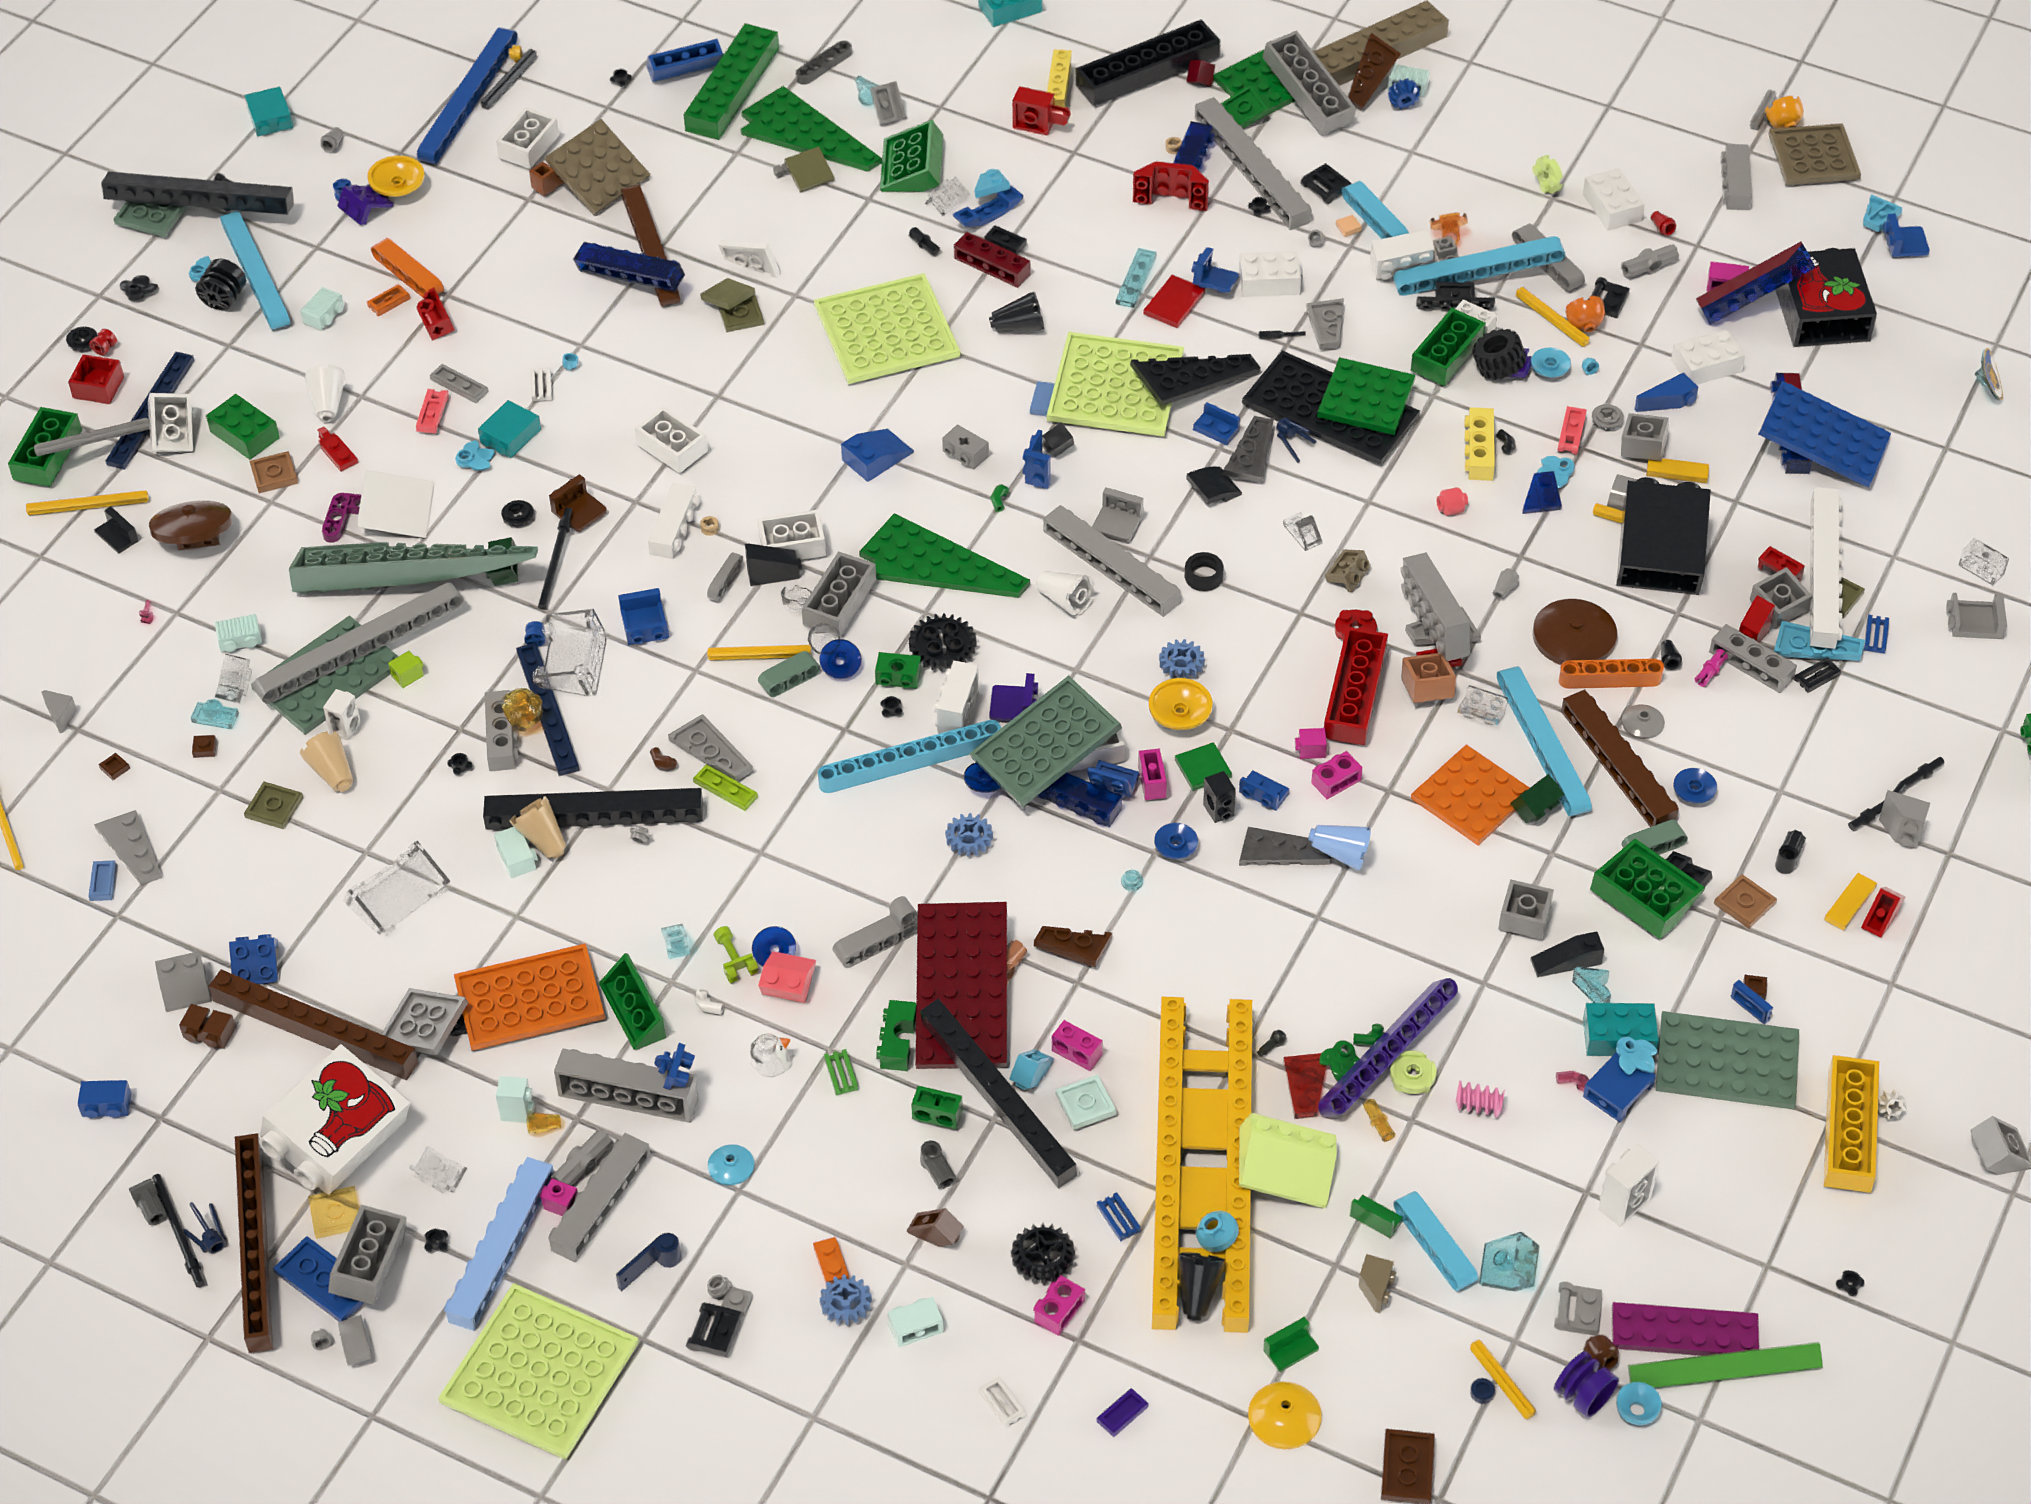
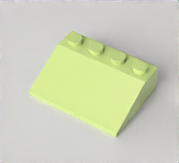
[1239,1113,1337,1208]

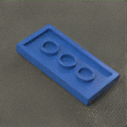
[273,1236,365,1322]

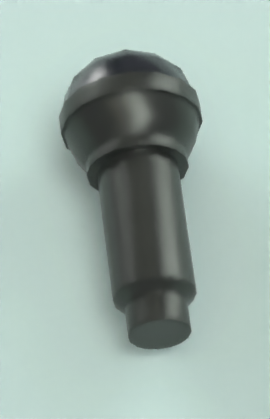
[1257,1030,1287,1057]

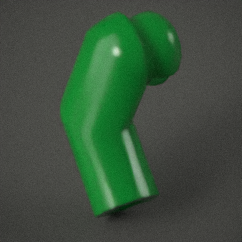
[990,484,1009,512]
[1353,1024,1384,1046]

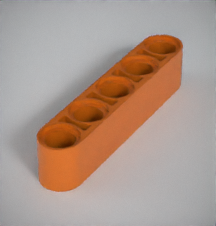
[371,238,444,298]
[1558,659,1664,689]

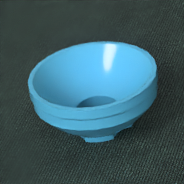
[1196,1211,1239,1252]
[1616,1382,1662,1425]

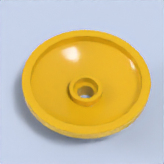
[367,155,425,197]
[1149,678,1213,730]
[1248,1382,1322,1449]

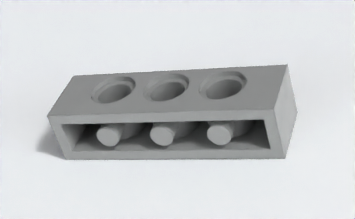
[1709,624,1797,693]
[485,690,519,771]

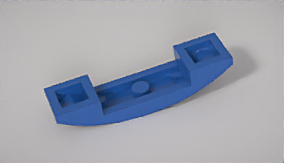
[953,185,1023,227]

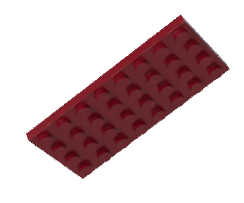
[915,902,1007,1069]

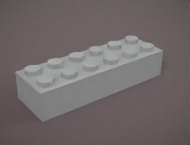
[1263,30,1356,135]
[1401,552,1470,661]
[554,1048,698,1123]

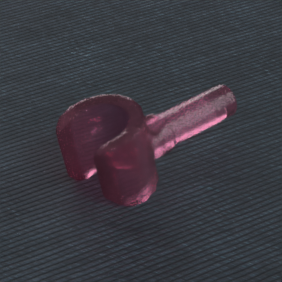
[139,600,153,624]

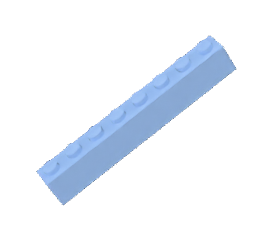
[444,1157,554,1331]

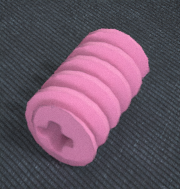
[1455,1080,1505,1117]

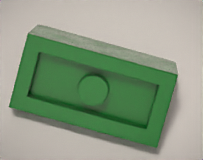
[1350,1194,1403,1238]
[1263,1316,1319,1372]

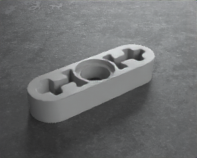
[707,552,744,601]

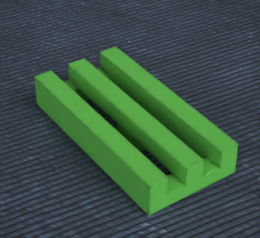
[824,1049,858,1095]

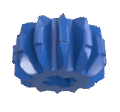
[1388,78,1420,110]

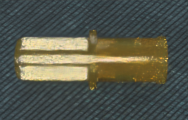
[1363,1099,1396,1142]

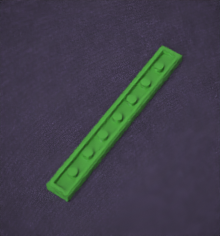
[1628,1342,1823,1388]

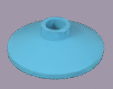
[1531,347,1571,377]
[708,1144,754,1185]

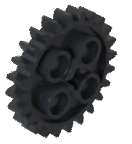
[909,613,977,671]

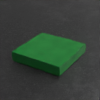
[1221,85,1270,129]
[1175,742,1232,791]

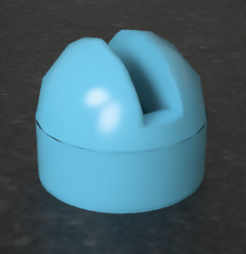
[562,353,578,370]
[1582,357,1599,375]

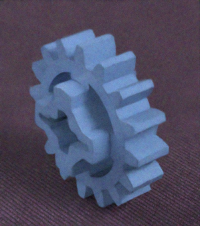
[1159,639,1205,679]
[945,813,993,857]
[820,1274,872,1325]

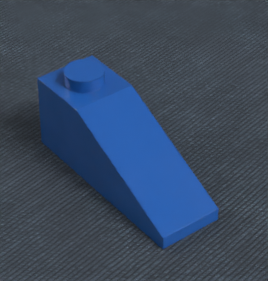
[1634,372,1698,412]

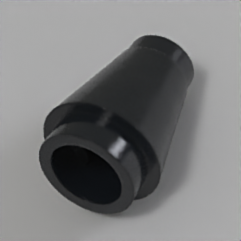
[1661,640,1682,670]

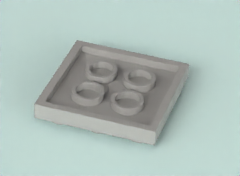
[381,988,468,1055]

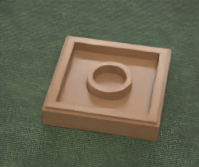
[249,451,298,493]
[1714,874,1777,929]

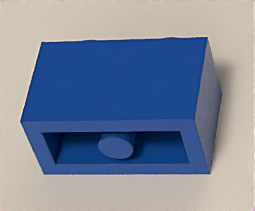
[77,1080,132,1118]

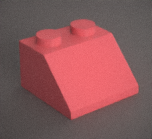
[758,951,816,1003]

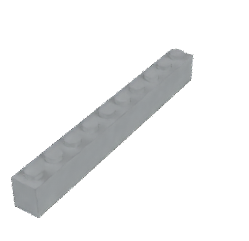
[1195,97,1312,230]

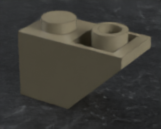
[1358,1254,1397,1313]

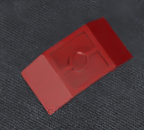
[1133,161,1209,211]

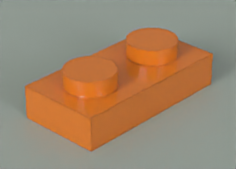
[813,1237,849,1284]

